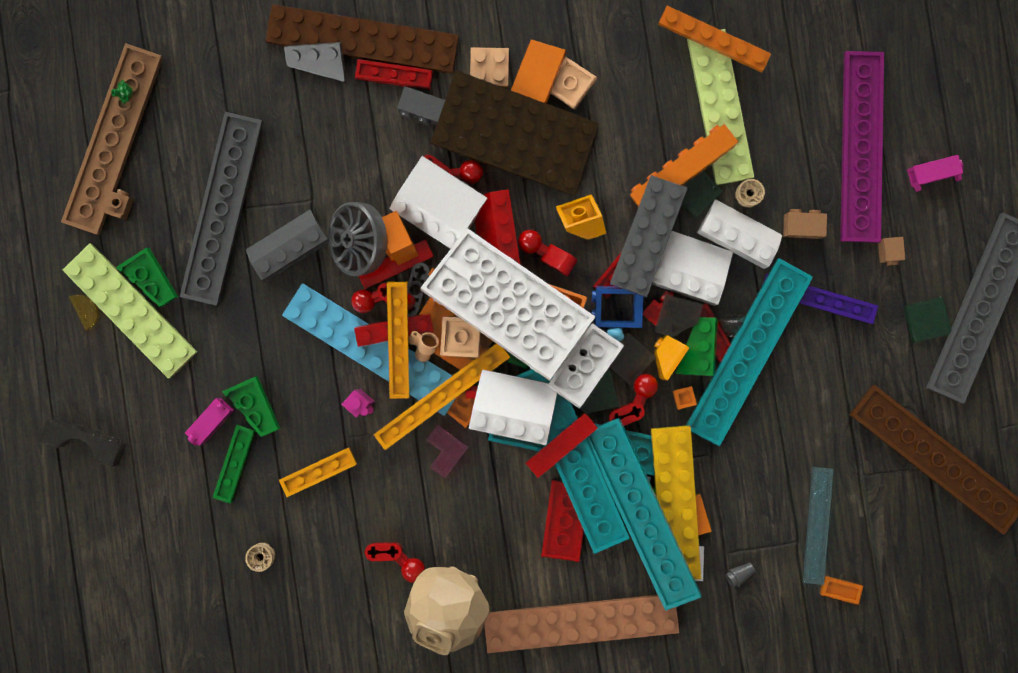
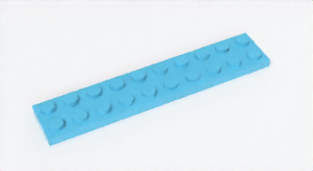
[282,283,456,416]

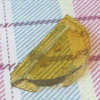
[69,294,98,331]

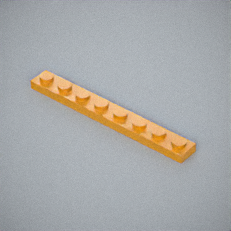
[374,343,510,450]

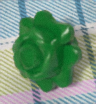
[111,80,133,104]

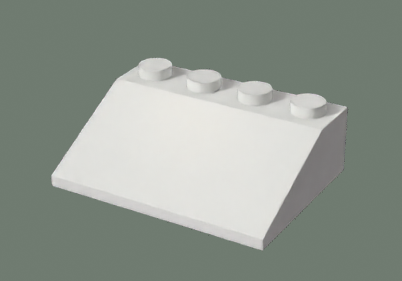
[389,156,487,249]
[652,231,733,306]
[469,369,557,445]

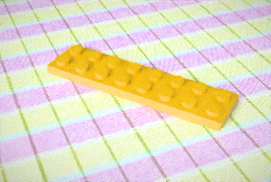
[651,425,701,579]

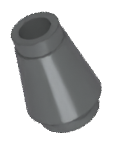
[725,563,756,588]

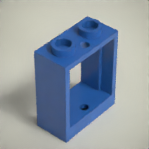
[591,286,643,328]

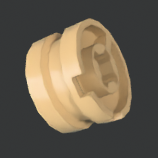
[735,179,765,208]
[246,543,275,572]

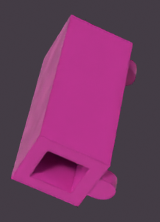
[907,155,963,192]
[341,389,375,418]
[185,398,235,446]

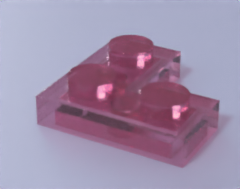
[426,424,468,478]

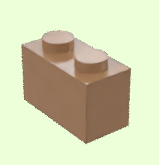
[783,209,827,239]

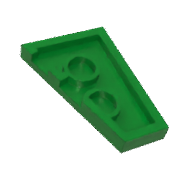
[116,248,178,307]
[675,317,718,376]
[222,376,280,437]

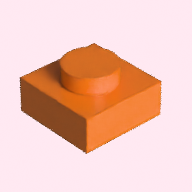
[673,386,697,410]

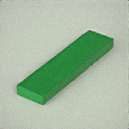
[213,425,256,504]

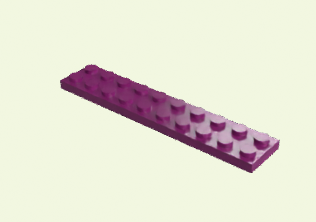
[840,51,884,243]

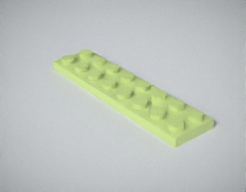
[687,29,754,185]
[63,243,197,379]

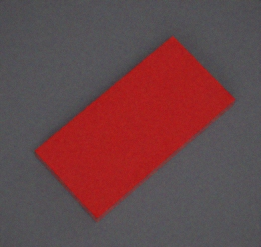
[541,480,584,562]

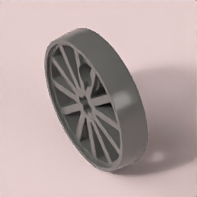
[328,202,387,276]

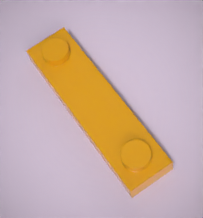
[279,447,357,497]

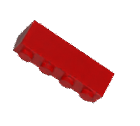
[475,189,520,264]

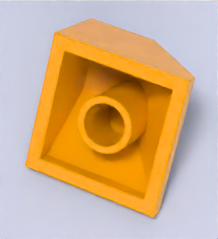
[556,194,606,240]
[654,335,689,380]

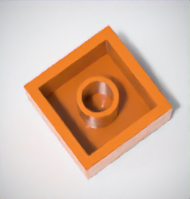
[382,211,419,265]

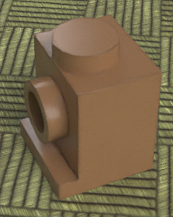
[102,189,134,221]

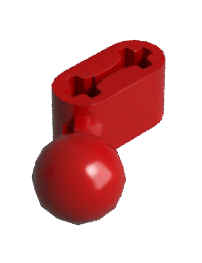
[423,155,483,184]
[518,230,578,277]
[351,283,416,313]
[608,374,658,426]
[365,542,426,583]

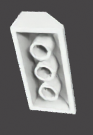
[697,199,782,269]

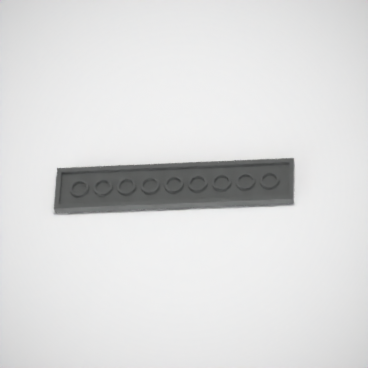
[180,112,263,306]
[926,213,1018,404]

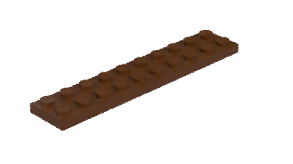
[265,4,459,74]
[849,385,1018,535]

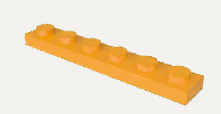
[387,282,409,399]

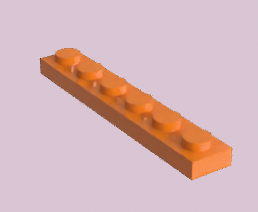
[658,6,771,73]

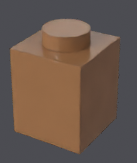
[878,237,905,266]

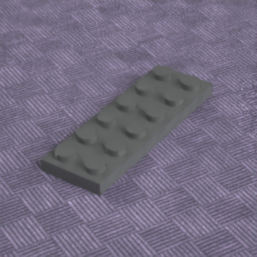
[610,175,687,298]

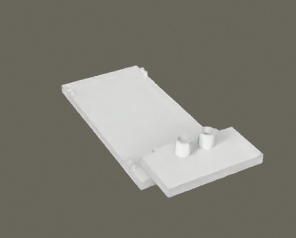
[421,228,624,409]

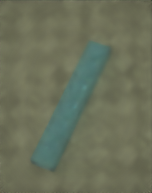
[803,467,834,585]

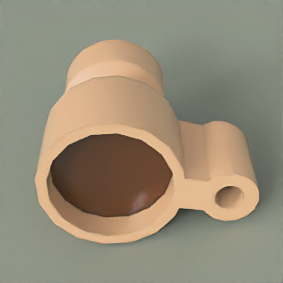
[408,331,439,362]

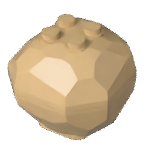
[404,567,489,655]

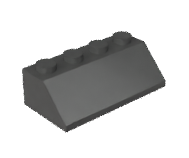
[246,210,329,282]

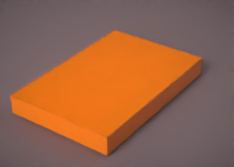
[511,40,567,104]

